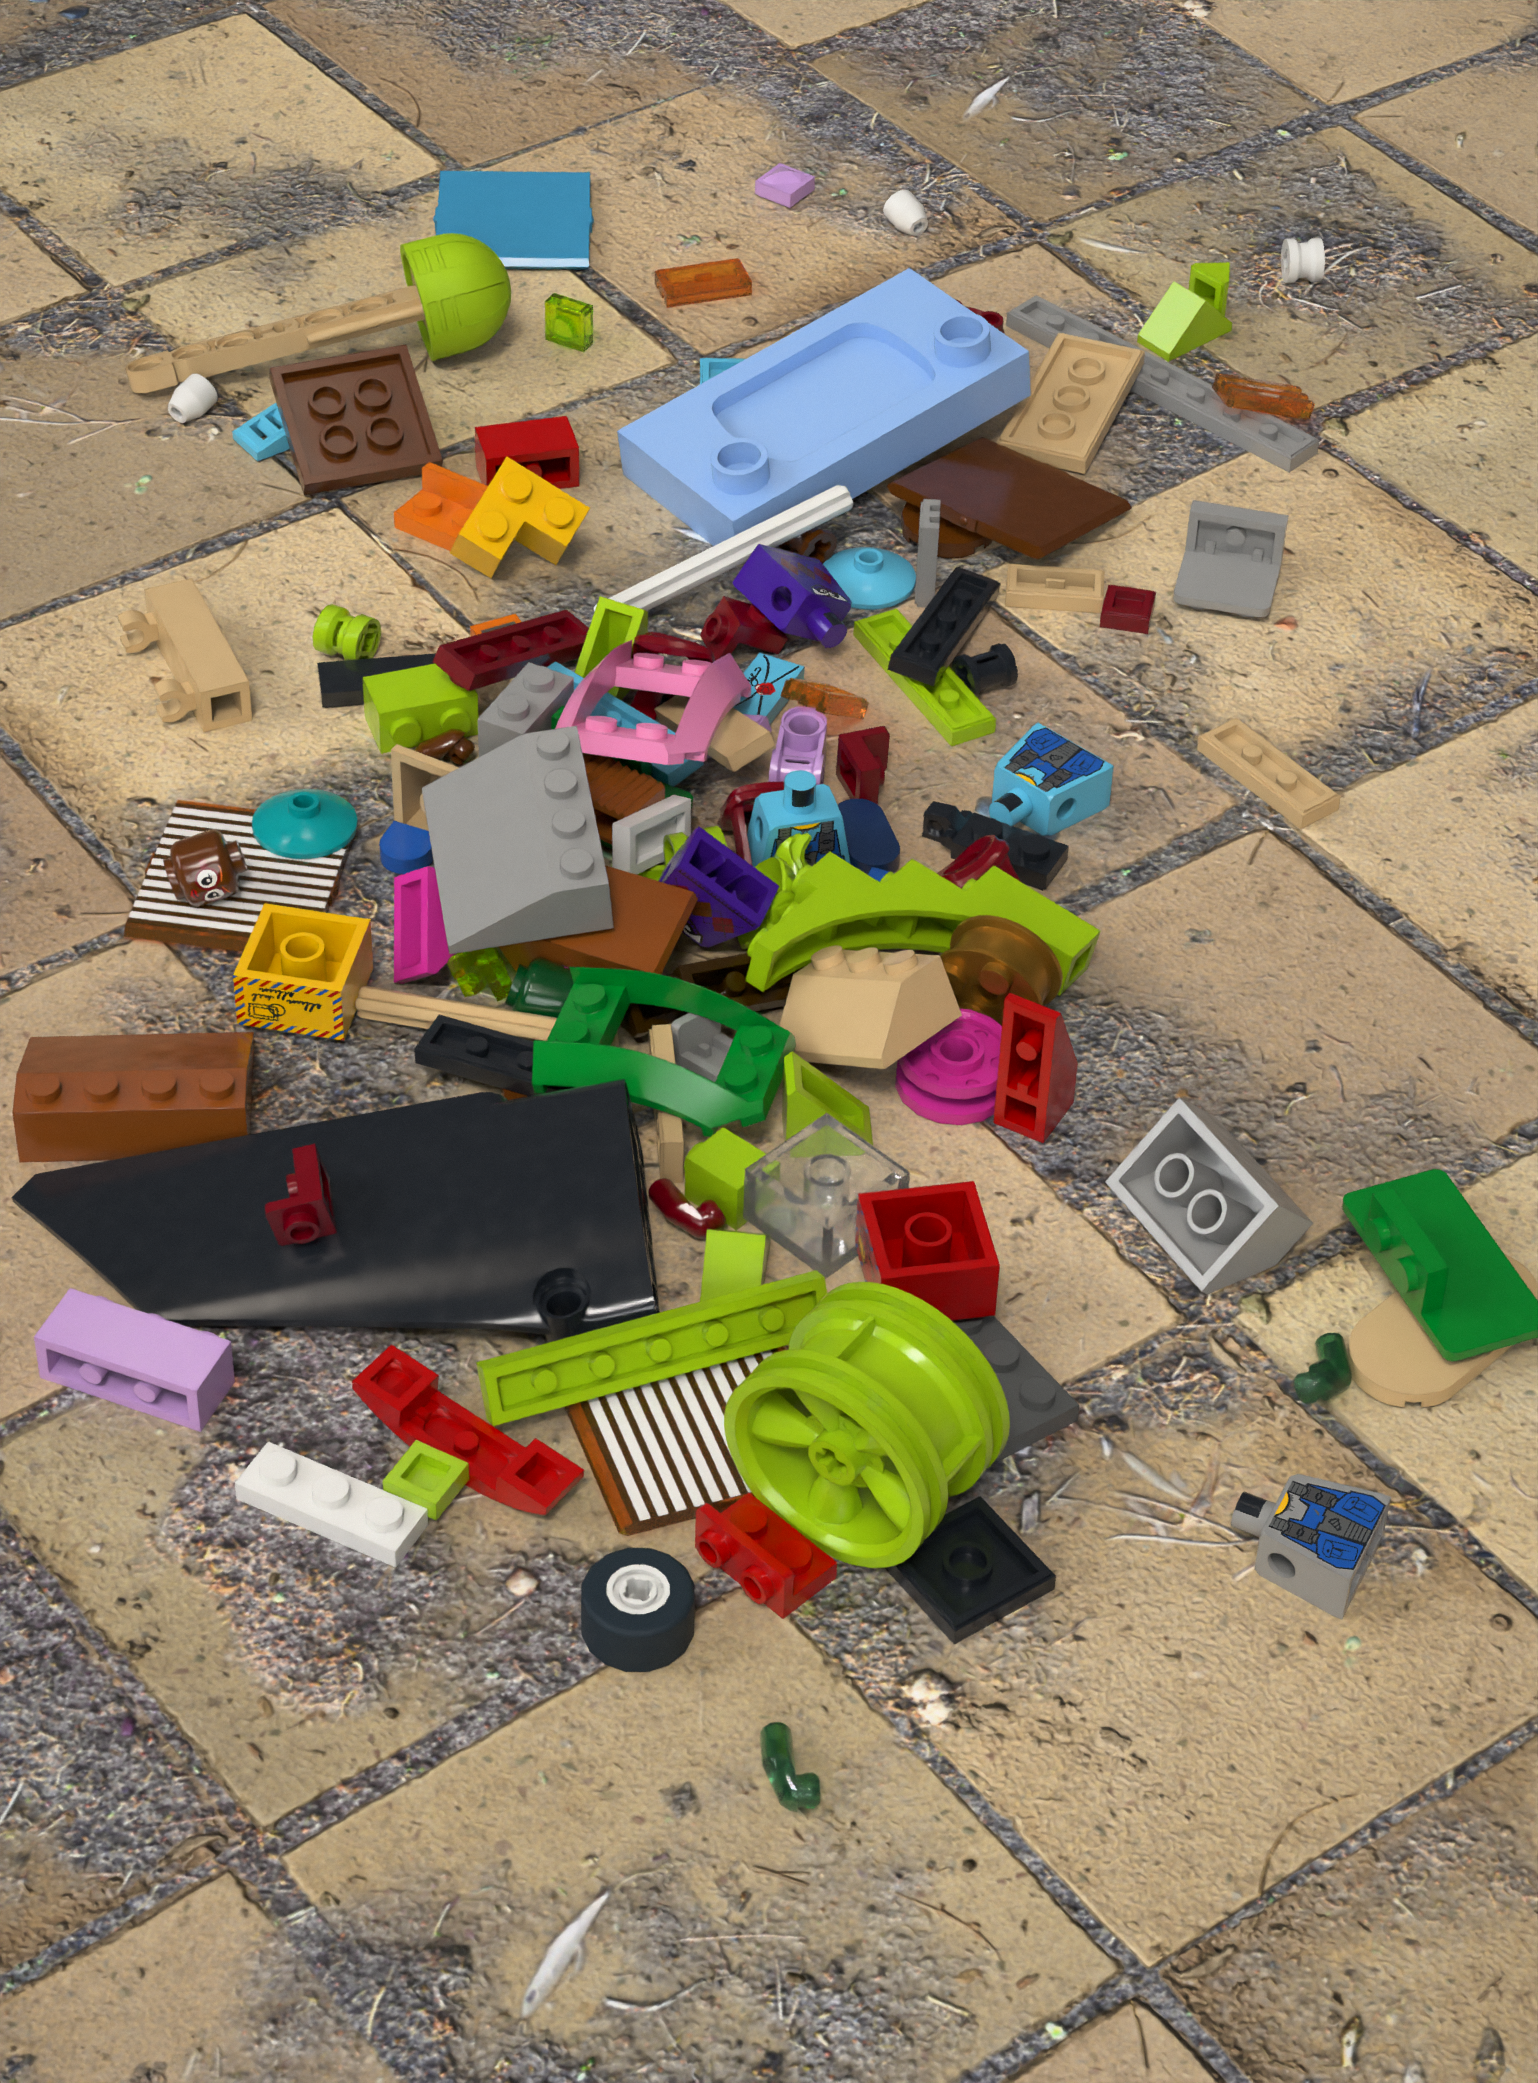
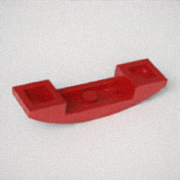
[352,1344,584,1515]

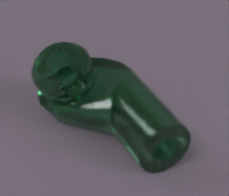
[1293,1333,1352,1404]
[760,1722,820,1812]

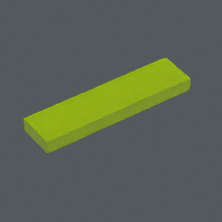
[853,609,996,747]

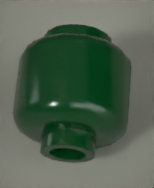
[504,957,574,1018]

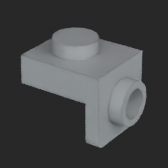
[671,1013,733,1082]

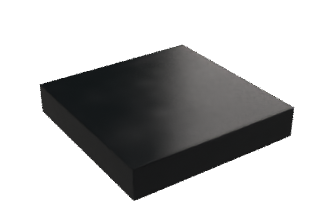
[885,1496,1056,1644]

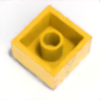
[233,903,373,1041]

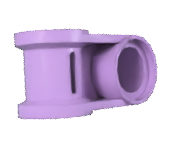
[768,706,827,785]

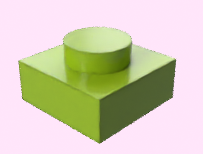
[383,1440,469,1521]

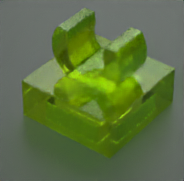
[447,947,513,1002]

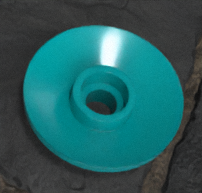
[252,789,358,859]

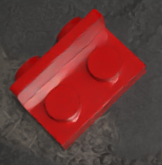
[695,1492,837,1619]

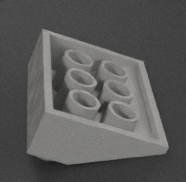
[422,726,614,954]

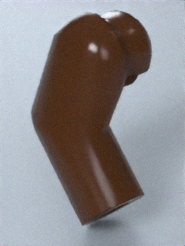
[414,729,475,765]

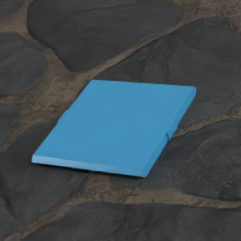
[433,171,594,270]

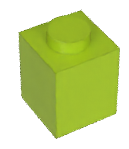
[684,1127,776,1231]

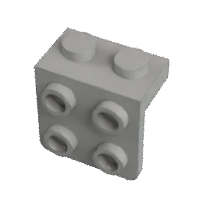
[1173,500,1289,617]

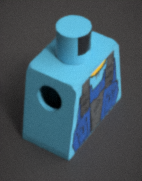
[989,723,1114,836]
[747,770,850,867]

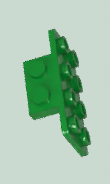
[1342,1169,1538,1361]

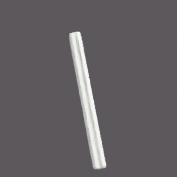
[593,485,854,612]

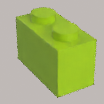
[363,664,479,754]

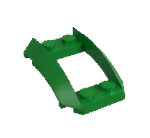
[532,967,796,1137]

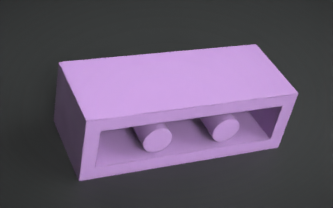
[34,1288,235,1432]

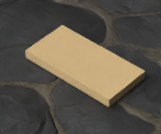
[997,333,1145,474]

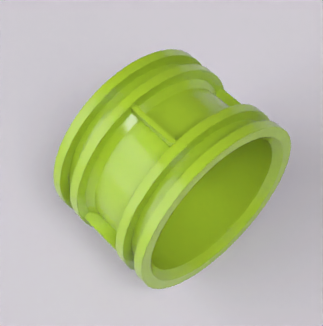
[724,1282,1010,1568]

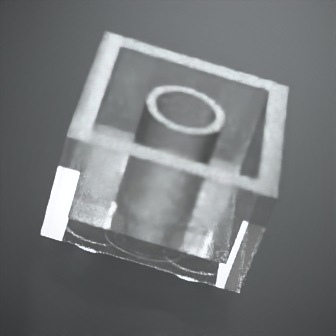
[743,1113,910,1279]

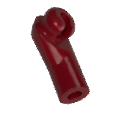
[648,1178,726,1239]

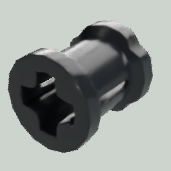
[952,643,1018,697]

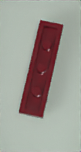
[433,610,589,691]

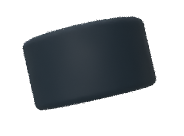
[581,1548,695,1672]

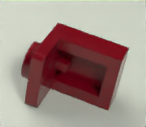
[700,596,788,660]

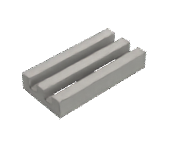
[915,499,941,608]

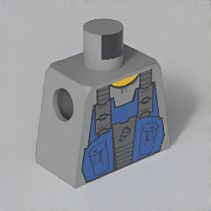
[1231,1474,1391,1619]

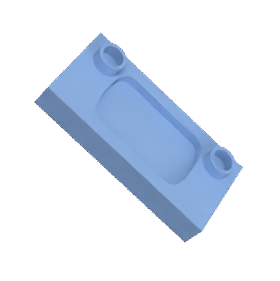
[617,268,1031,546]

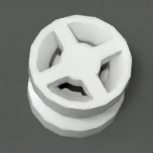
[1281,238,1325,283]

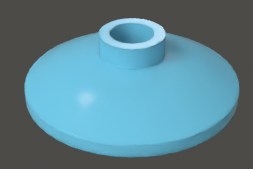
[823,547,916,610]

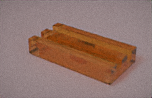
[655,258,752,308]
[1212,373,1315,420]
[780,678,869,719]

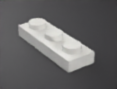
[235,1442,428,1567]

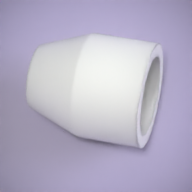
[883,190,928,236]
[168,374,218,423]

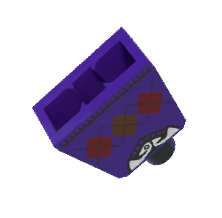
[732,544,852,648]
[658,826,779,948]

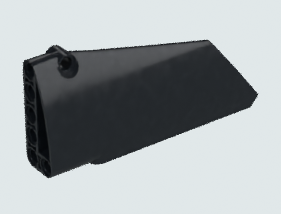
[11,1079,660,1343]

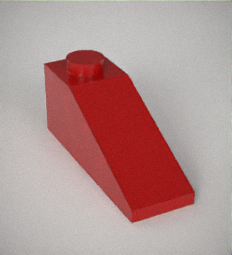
[993,993,1078,1143]

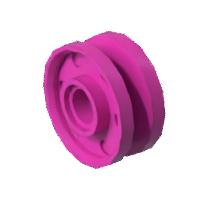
[895,1009,1002,1125]

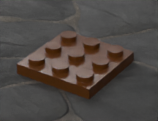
[269,344,443,495]

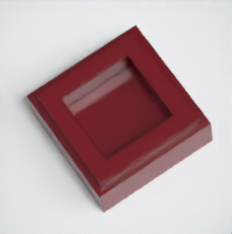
[1100,585,1156,634]

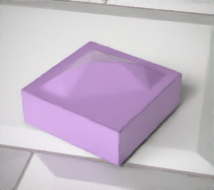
[755,163,815,208]

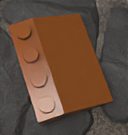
[12,1032,255,1163]

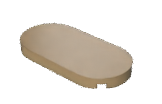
[1347,1254,1538,1408]

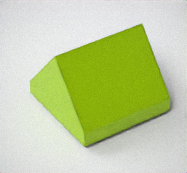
[1188,262,1230,316]

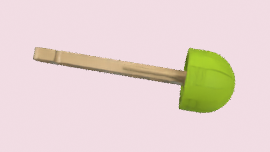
[125,233,511,393]

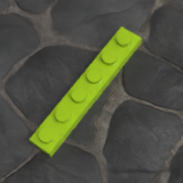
[476,1270,827,1426]

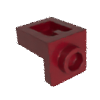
[836,726,890,805]
[265,1143,337,1246]

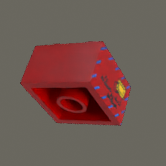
[855,1181,1000,1320]

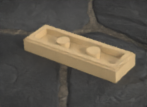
[654,695,775,772]
[1197,718,1341,829]
[649,1024,684,1183]

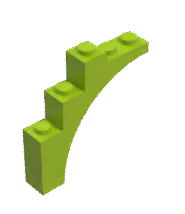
[745,852,1101,996]

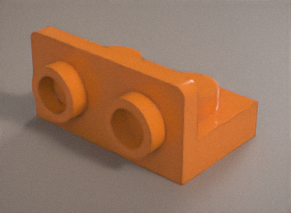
[394,462,488,551]

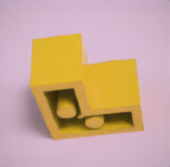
[450,457,590,578]

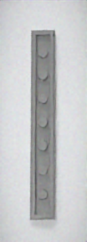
[1006,295,1319,473]

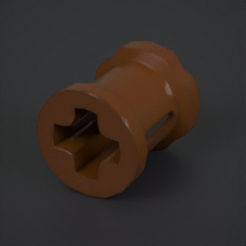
[779,527,837,564]

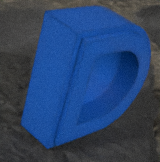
[379,821,433,875]

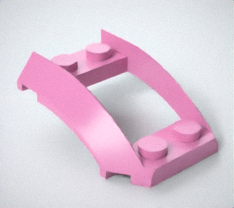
[555,639,751,765]

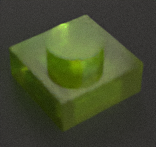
[545,293,593,352]

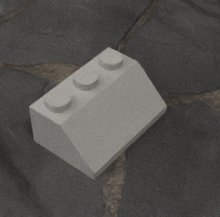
[1105,1097,1313,1294]

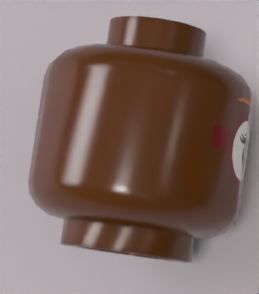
[163,829,247,907]

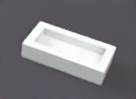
[612,795,691,875]

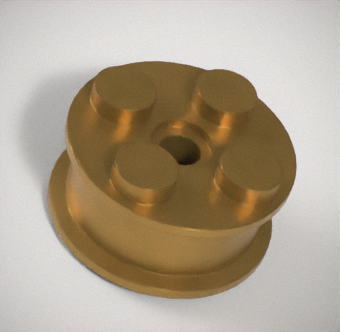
[940,915,1063,1026]

